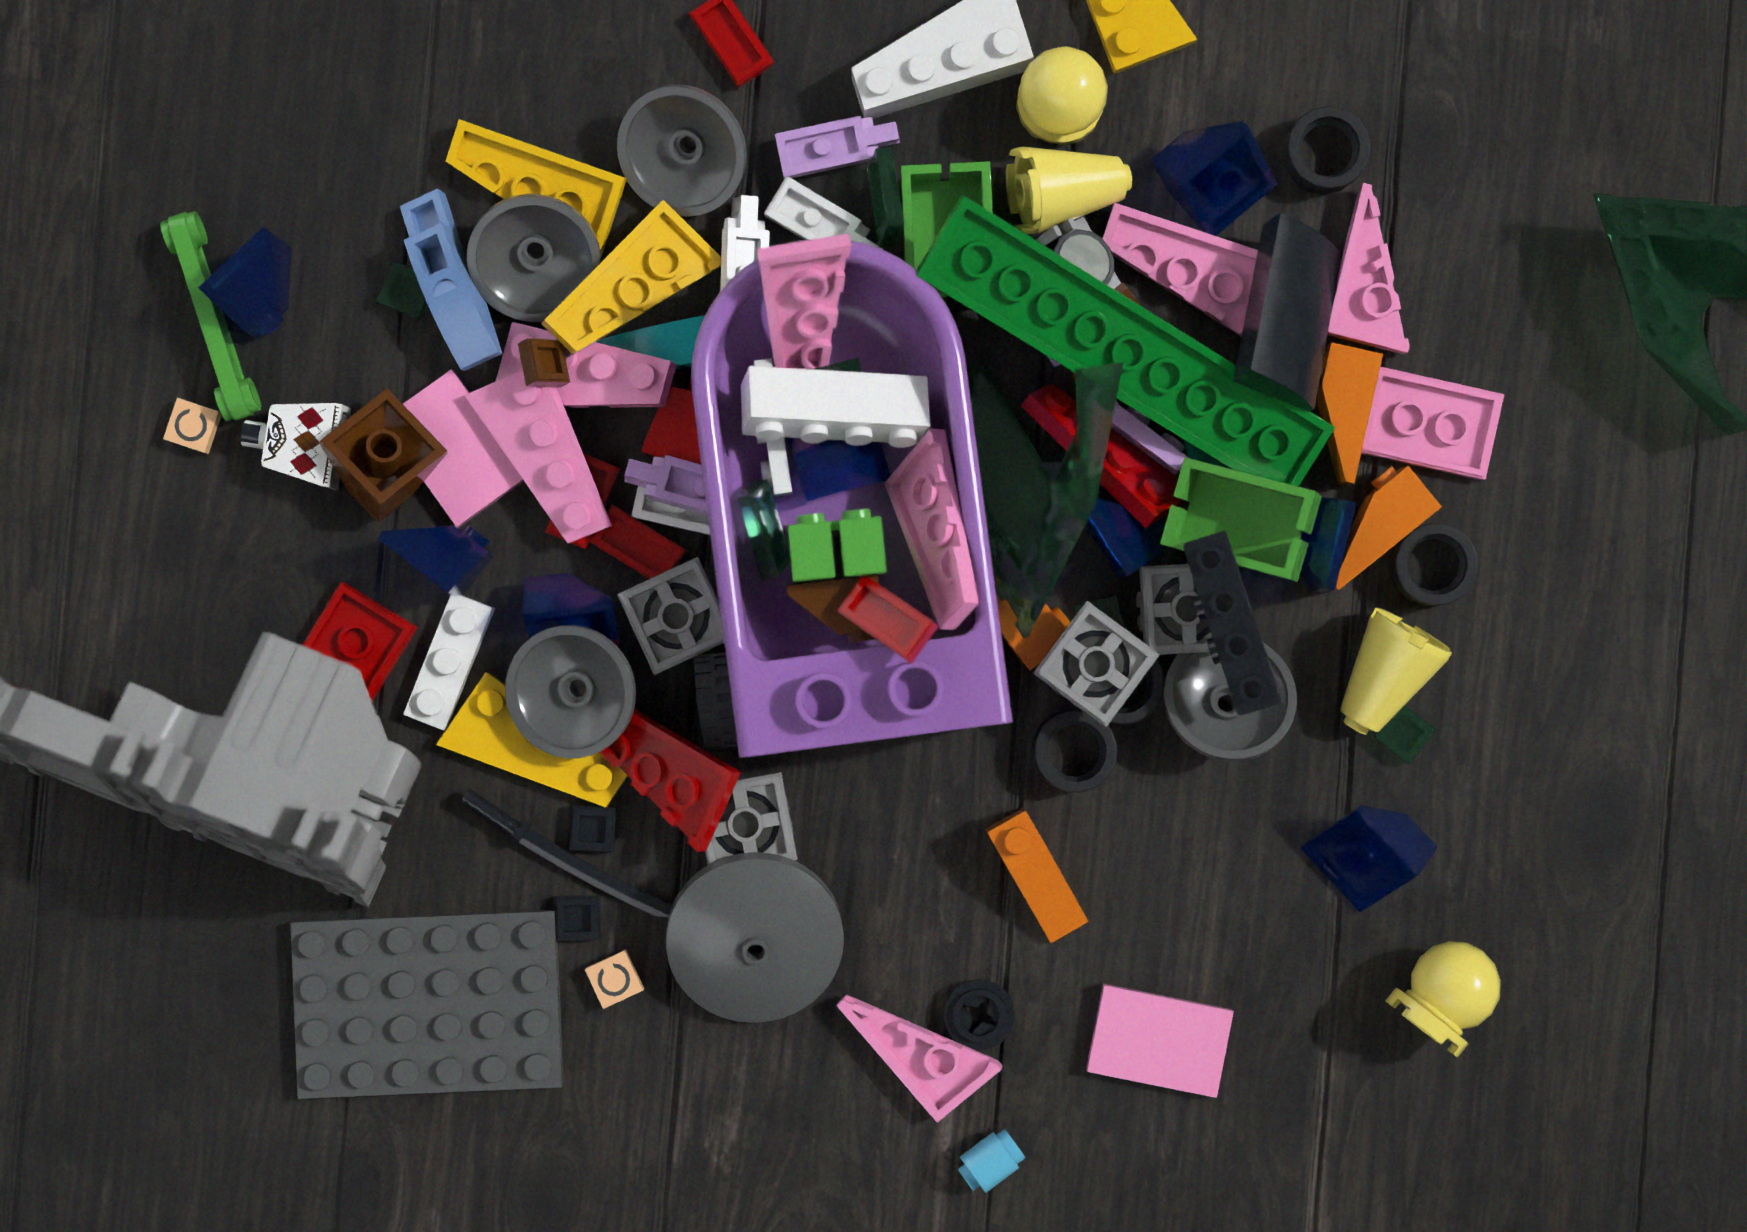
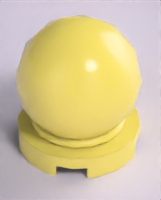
[1016,46,1108,146]
[1386,941,1501,1058]

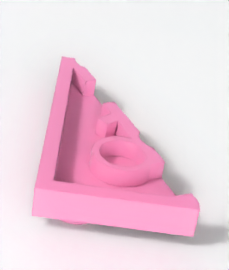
[1328,183,1409,354]
[836,995,1002,1122]

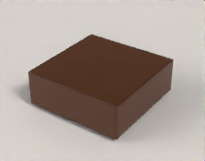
[518,338,570,387]

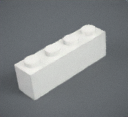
[741,366,930,448]

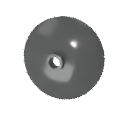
[617,84,747,216]
[467,194,601,322]
[505,625,636,758]
[1163,637,1297,762]

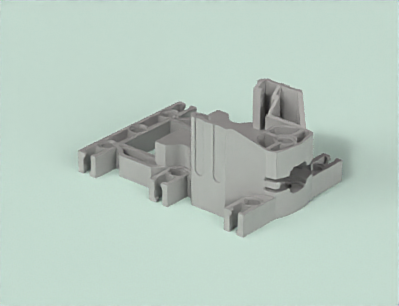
[0,632,421,907]

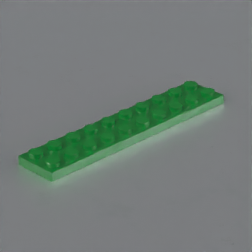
[916,195,1335,487]

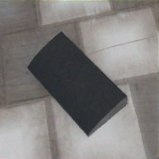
[1233,212,1342,412]

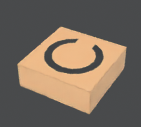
[163,398,222,454]
[585,949,644,1009]

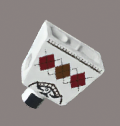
[241,403,351,490]

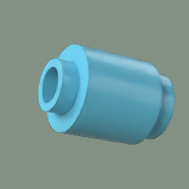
[958,1129,1026,1193]

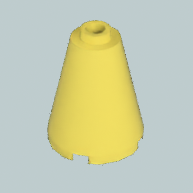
[1006,147,1132,236]
[1340,607,1452,735]

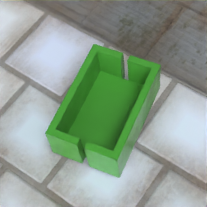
[901,162,993,304]
[1160,457,1322,582]
[788,509,886,585]

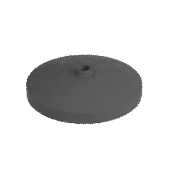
[666,852,844,1023]

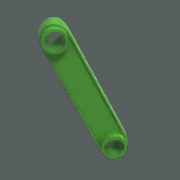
[160,211,261,421]

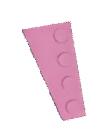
[1102,203,1258,336]
[757,234,851,370]
[495,322,677,408]
[464,370,612,543]
[884,428,979,630]

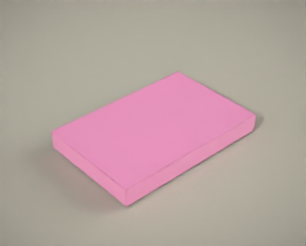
[1361,367,1504,481]
[403,369,524,528]
[1086,983,1234,1098]

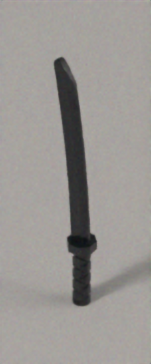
[460,789,672,917]

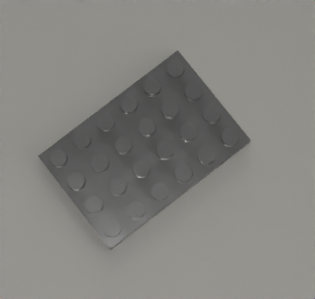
[291,909,564,1099]

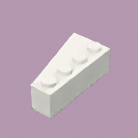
[851,0,1034,119]

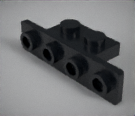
[1183,531,1281,715]

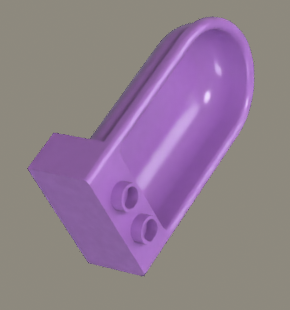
[691,241,1013,757]

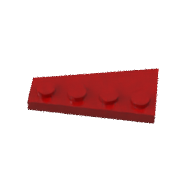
[1021,383,1187,528]
[600,709,741,852]

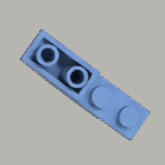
[400,188,502,371]

